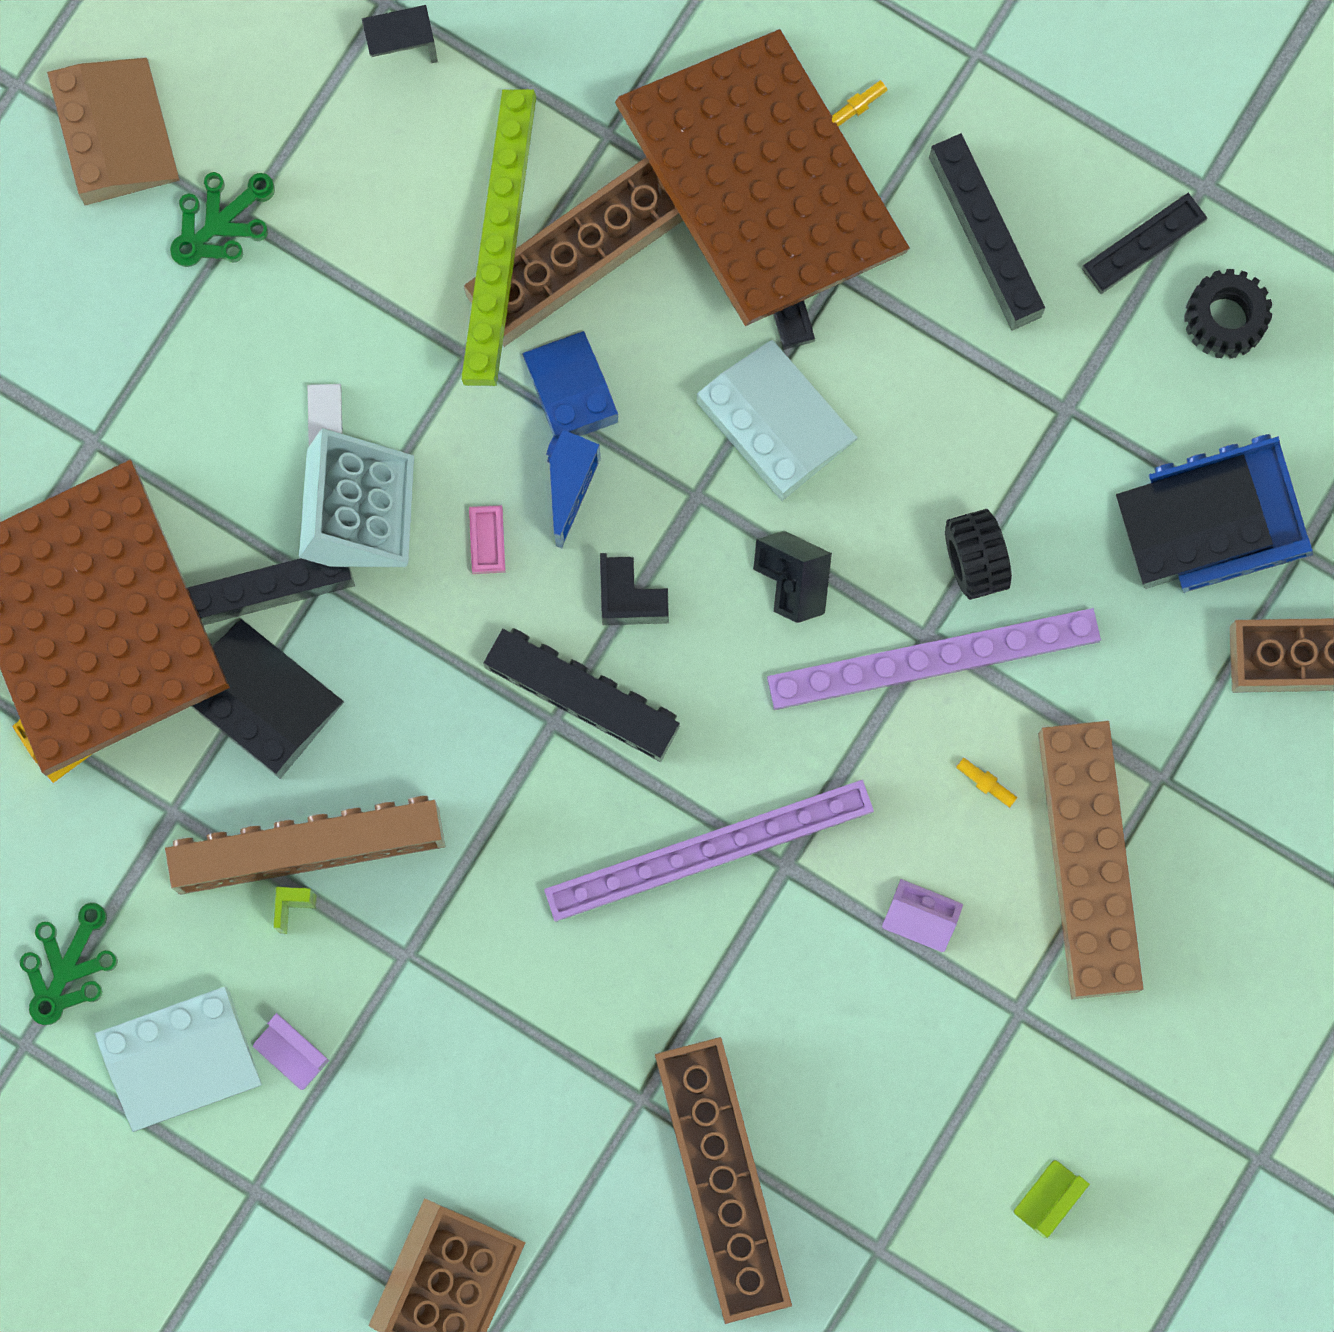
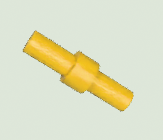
[832,80,888,127]
[956,757,1018,808]

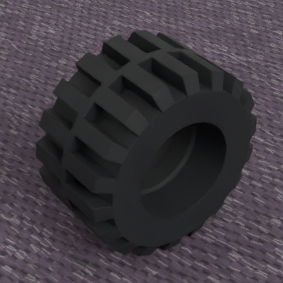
[1184,269,1272,359]
[945,509,1012,600]

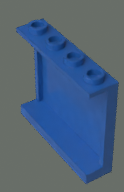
[1149,434,1313,593]

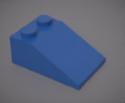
[522,331,618,438]
[546,429,601,549]

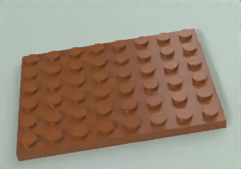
[615,29,910,326]
[0,459,230,776]

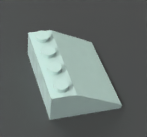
[697,340,858,501]
[299,428,414,567]
[95,987,262,1132]

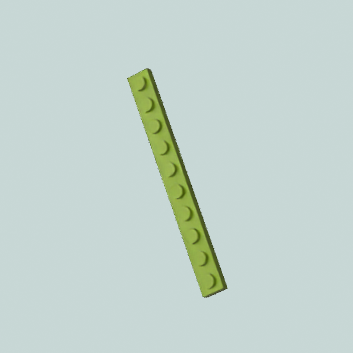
[461,89,537,386]

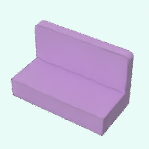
[882,879,963,952]
[253,1013,330,1090]

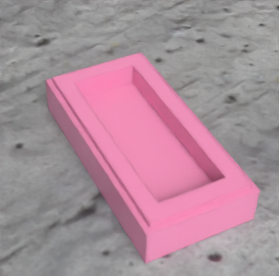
[469,505,506,574]

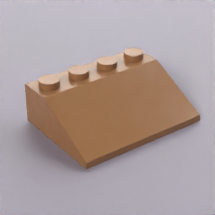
[47,58,180,205]
[368,1198,525,1332]

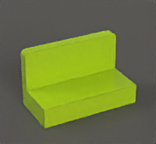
[274,887,317,934]
[1013,1160,1090,1238]

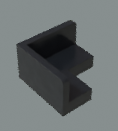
[362,5,438,63]
[753,531,832,623]
[600,553,669,625]

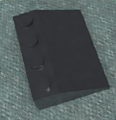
[1116,454,1274,589]
[191,619,344,779]

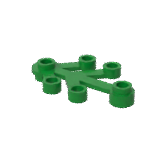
[170,172,275,267]
[20,903,118,1025]

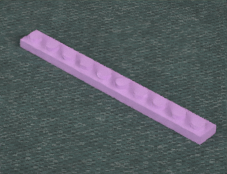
[767,608,1101,710]
[544,780,874,922]

